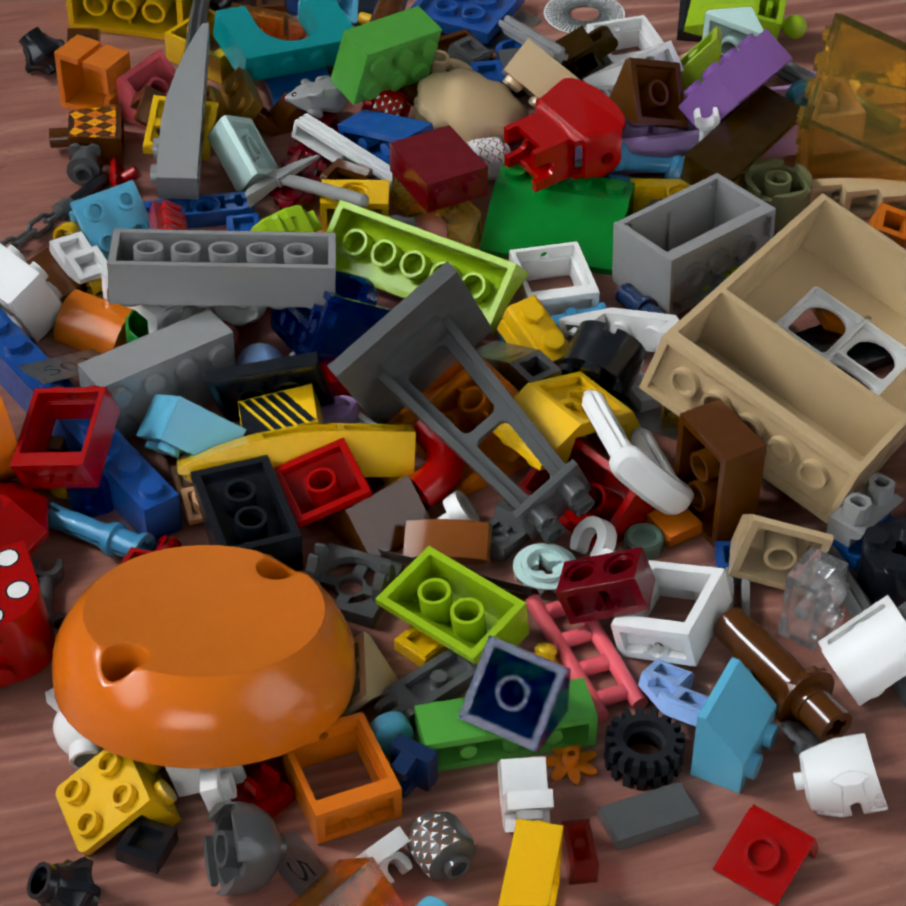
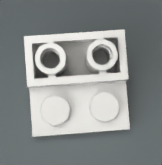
[818,595,906,706]

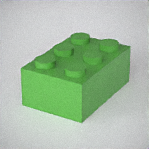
[330,6,442,105]

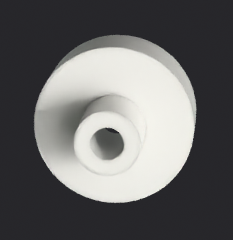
[438,490,480,521]

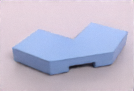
[638,659,708,727]

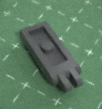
[374,649,485,724]

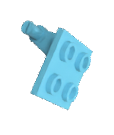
[69,180,150,261]

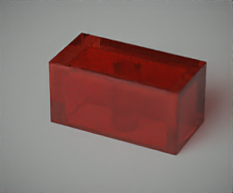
[561,819,599,885]

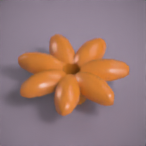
[546,744,597,786]

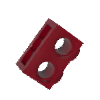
[556,547,656,625]

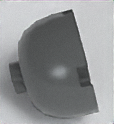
[204,801,287,896]

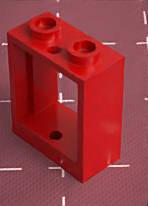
[10,385,120,488]

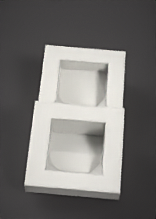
[49,231,108,284]

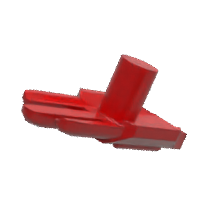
[109,157,141,187]

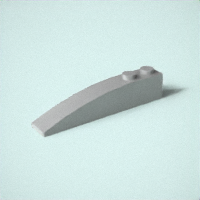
[150,23,210,200]

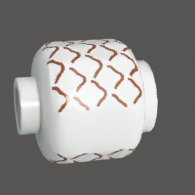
[468,137,511,180]

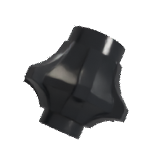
[19,27,65,76]
[27,856,101,906]

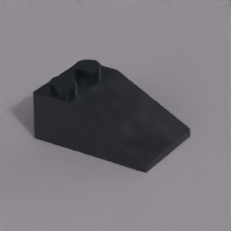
[191,455,303,571]

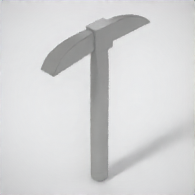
[245,155,369,208]

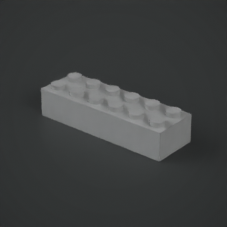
[107,229,336,310]

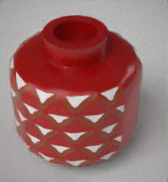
[361,90,411,118]

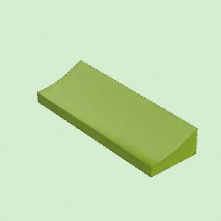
[326,200,529,334]

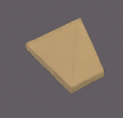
[340,631,398,717]

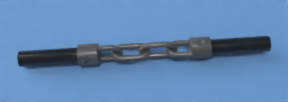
[0,174,109,250]

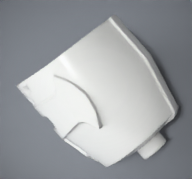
[793,733,888,818]

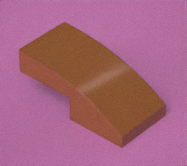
[403,519,492,565]

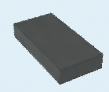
[598,781,700,851]

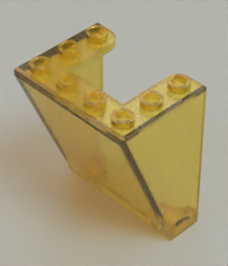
[795,13,906,181]

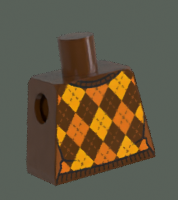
[49,104,124,166]

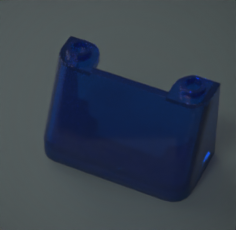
[271,270,392,364]

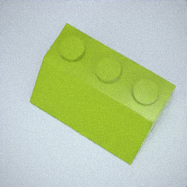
[375,546,529,664]

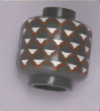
[407,811,476,881]

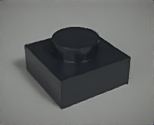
[115,816,178,874]

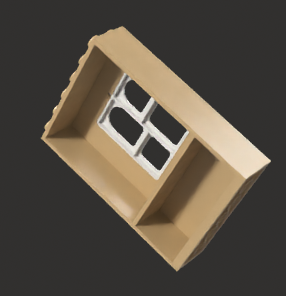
[639,193,906,524]

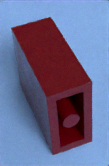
[390,125,488,213]

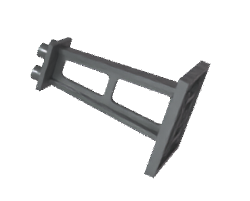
[327,261,595,544]

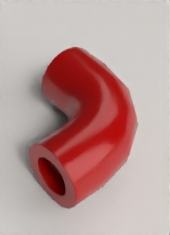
[409,420,466,510]

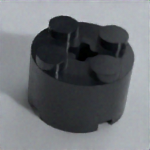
[559,320,646,401]
[857,517,906,607]

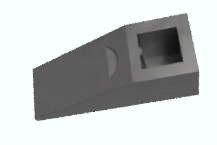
[475,341,562,392]

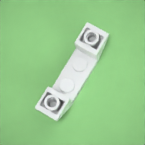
[559,307,679,352]

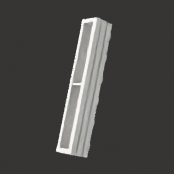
[292,113,401,196]

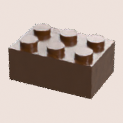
[674,398,767,548]

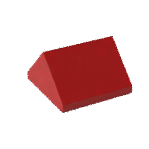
[273,437,373,528]

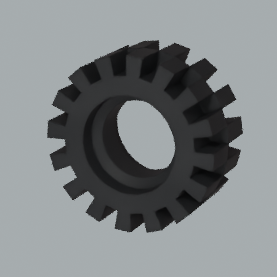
[604,707,685,791]

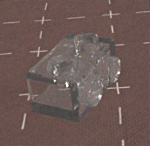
[778,546,850,651]

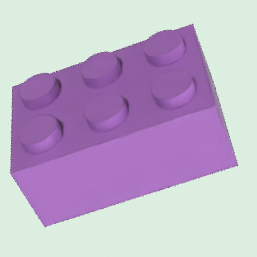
[678,29,793,131]

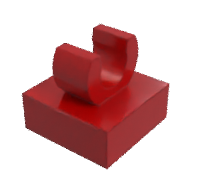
[231,763,294,818]

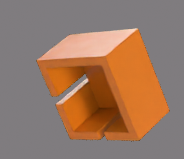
[54,34,131,110]

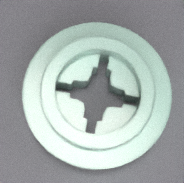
[513,543,576,596]

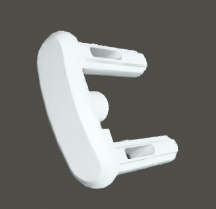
[582,389,694,515]

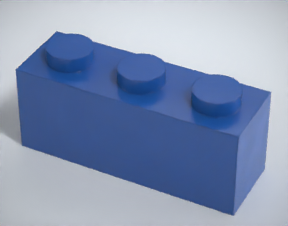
[337,109,434,165]

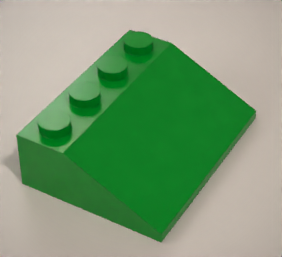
[479,163,635,275]

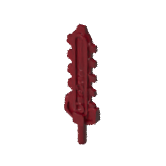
[268,112,341,211]

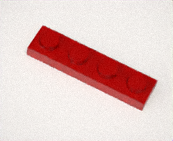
[148,200,188,230]

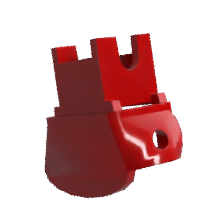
[504,78,626,192]

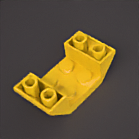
[493,371,641,471]

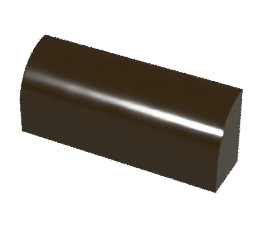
[681,85,807,185]

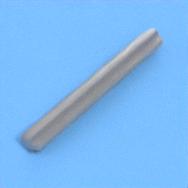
[498,15,569,64]

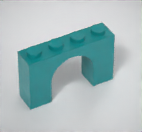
[213,0,353,81]

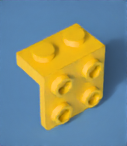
[55,749,182,855]

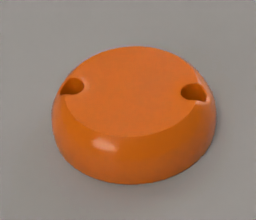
[52,545,356,769]

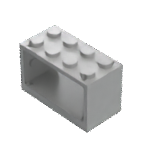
[612,173,776,315]

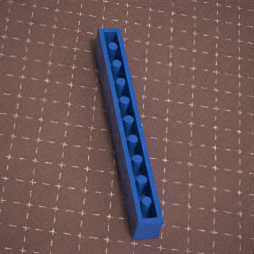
[0,308,182,541]

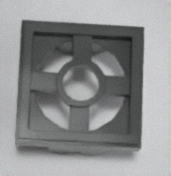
[305,542,404,628]

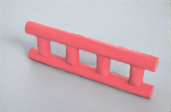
[525,594,648,723]

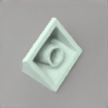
[702,7,764,55]
[207,115,279,192]

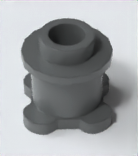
[66,143,103,186]

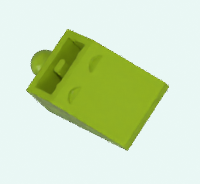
[683,0,807,39]

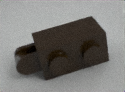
[555,26,618,81]

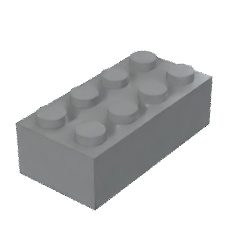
[77,309,236,438]

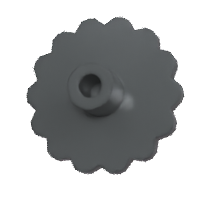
[780,719,823,755]

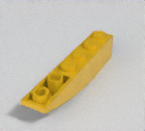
[177,423,416,483]

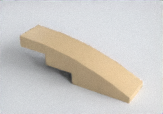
[805,178,906,218]

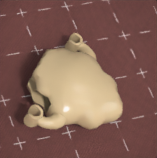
[413,50,529,144]

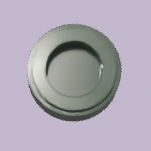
[623,523,664,561]

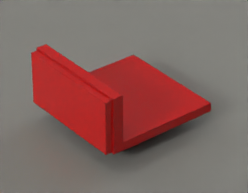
[713,804,819,906]

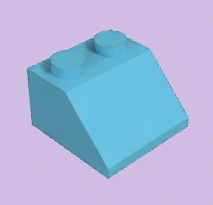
[136,394,246,458]
[690,657,780,794]

